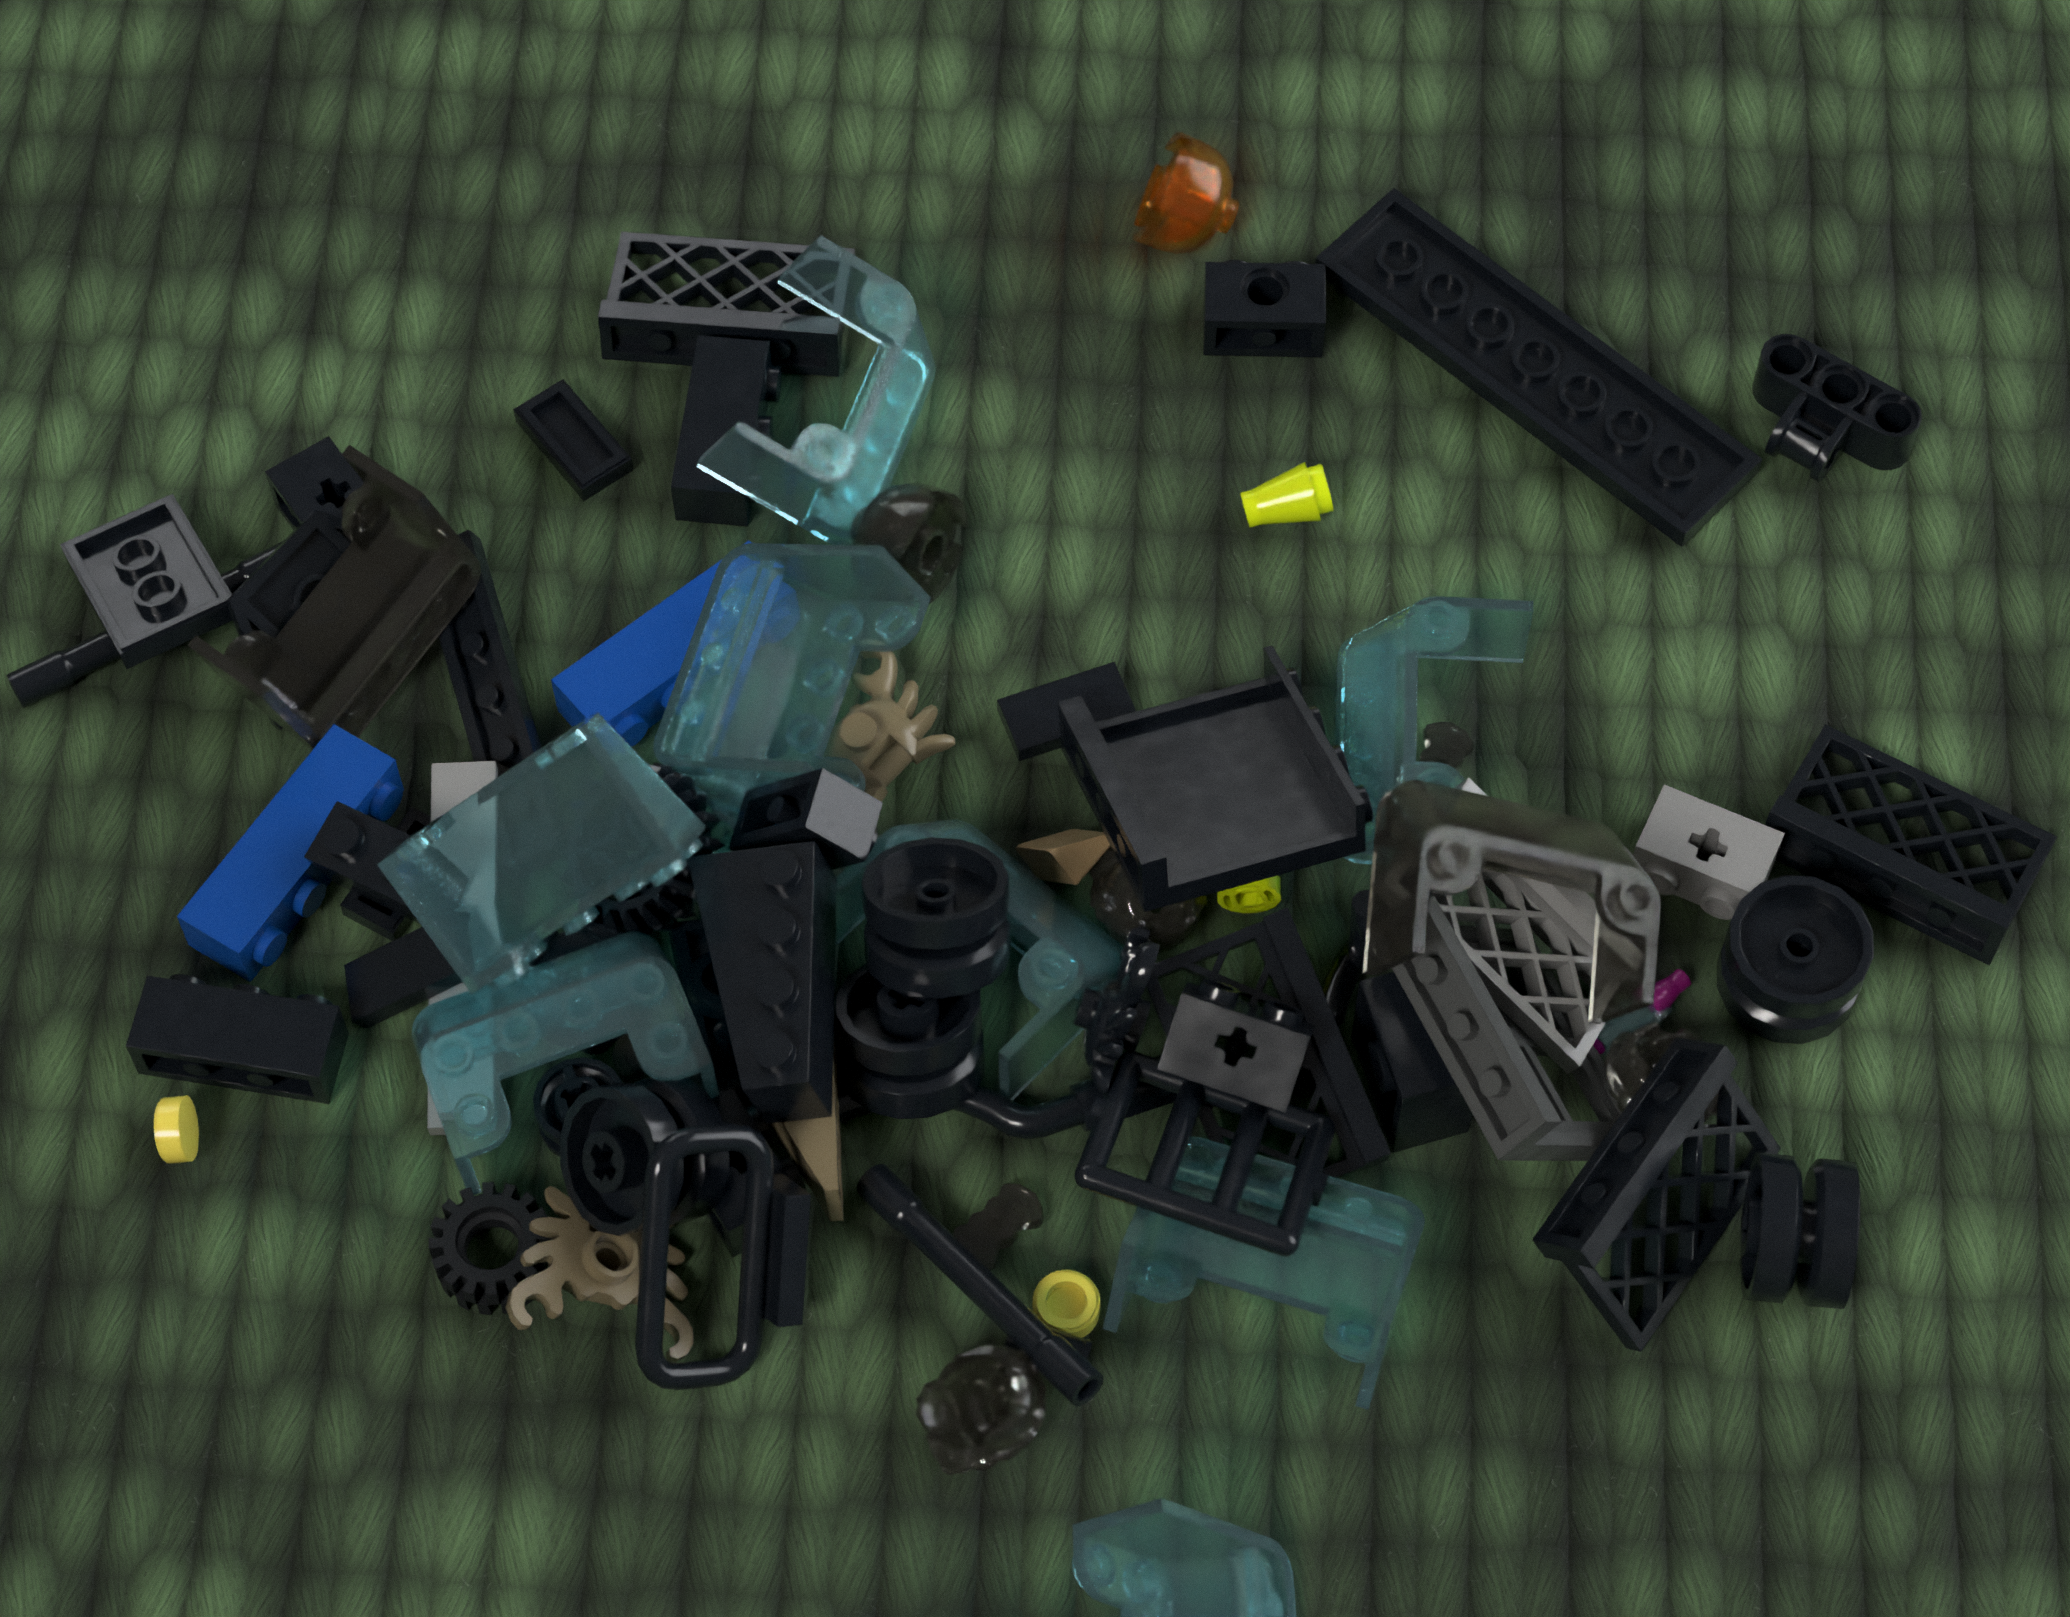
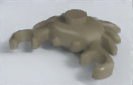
[755,641,956,802]
[506,1186,694,1363]

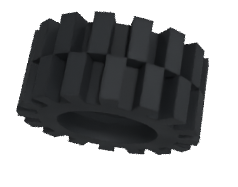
[428,1182,552,1315]

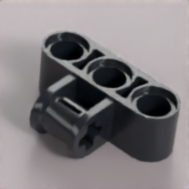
[1752,334,1922,482]

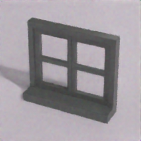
[1374,896,1628,1161]

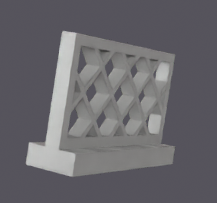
[1380,778,1653,1074]

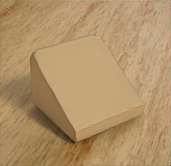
[1015,829,1111,885]

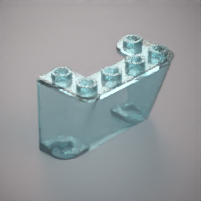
[377,711,706,994]

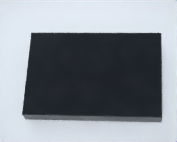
[60,494,233,669]

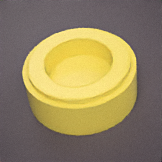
[154,1095,199,1164]
[1033,1270,1100,1338]

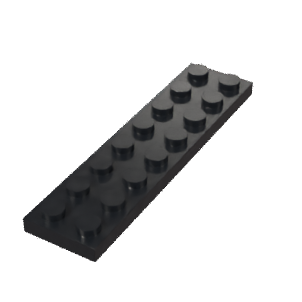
[1315,188,1762,547]

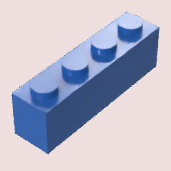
[551,540,799,761]
[177,724,404,982]

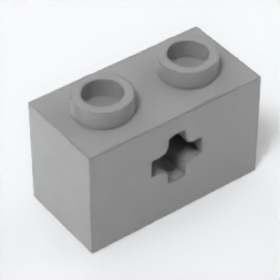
[1628,785,1785,920]

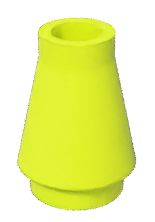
[1240,462,1334,528]

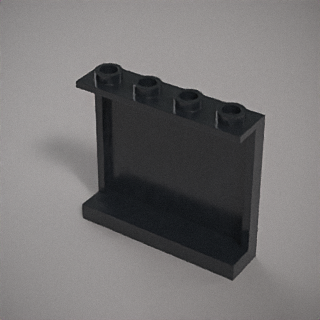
[1057,645,1373,912]

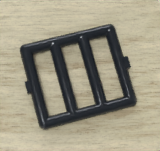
[1074,1051,1336,1257]

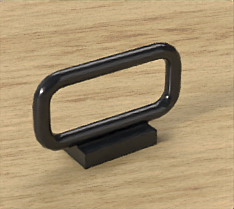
[635,1123,811,1390]

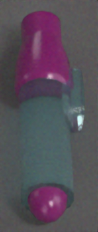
[1593,969,1691,1055]

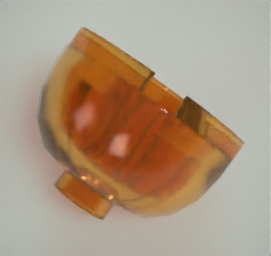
[1133,132,1239,254]

